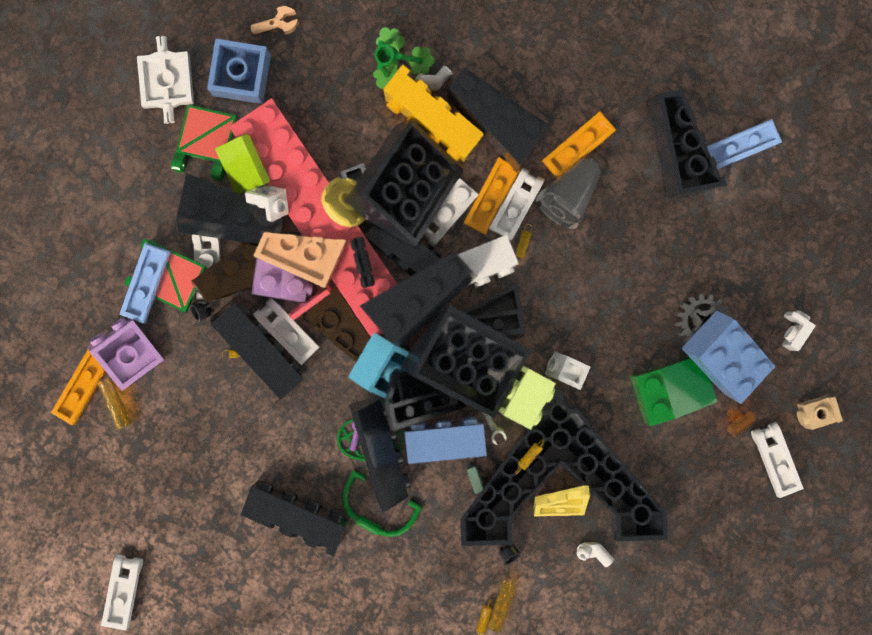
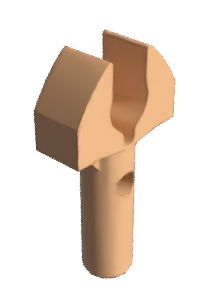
[251,6,299,35]

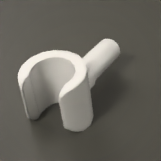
[482,412,506,445]

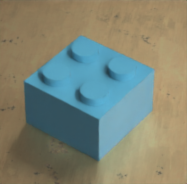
[348,332,409,399]

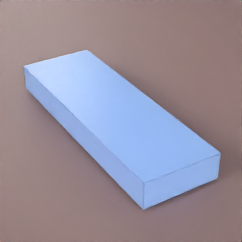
[707,119,782,169]
[119,242,171,323]

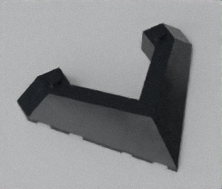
[460,387,669,546]

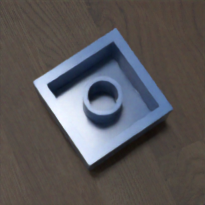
[207,38,271,104]

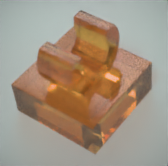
[726,406,756,438]

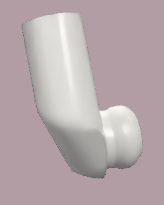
[415,65,453,91]
[577,542,614,567]

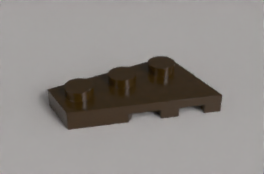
[191,242,259,303]
[299,286,371,362]

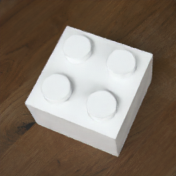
[458,235,519,288]

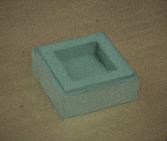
[467,463,484,494]

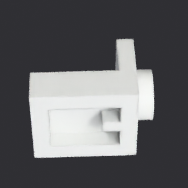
[245,185,289,222]
[782,310,816,351]
[545,352,590,390]

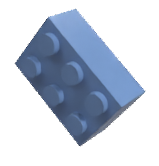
[682,310,776,404]
[405,416,487,464]

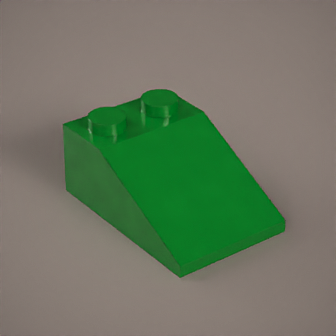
[630,358,717,426]

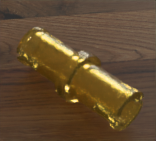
[97,378,132,430]

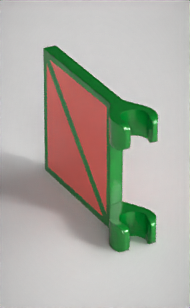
[171,105,237,182]
[125,239,207,313]

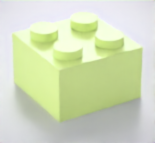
[499,366,556,430]

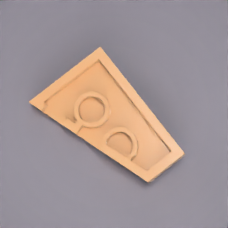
[254,232,347,288]

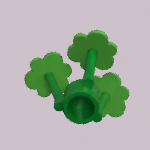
[373,27,435,89]

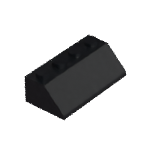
[349,396,411,513]

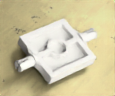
[137,36,194,124]

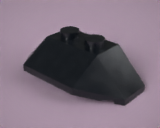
[385,371,466,431]

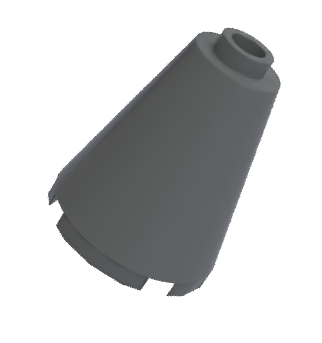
[536,158,602,229]

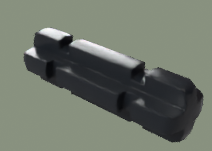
[350,237,375,288]

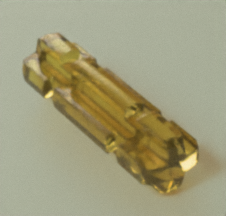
[488,582,515,632]

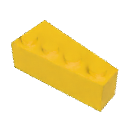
[383,65,484,162]

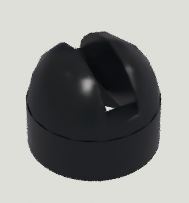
[190,300,212,322]
[498,544,521,565]

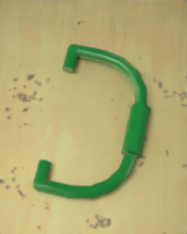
[342,470,422,537]

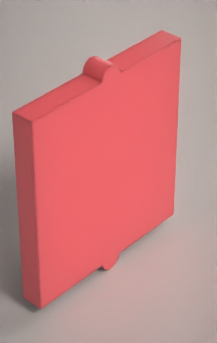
[288,285,331,320]

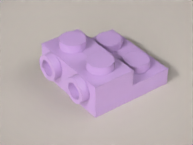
[251,258,312,302]
[88,317,164,391]

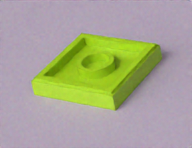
[215,133,270,194]

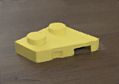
[533,485,590,516]

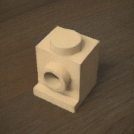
[797,395,843,430]

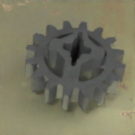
[675,294,732,343]

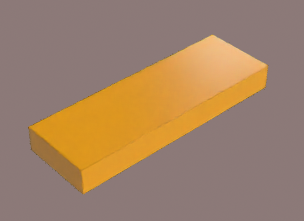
[542,111,616,178]
[463,157,521,235]
[51,349,106,425]

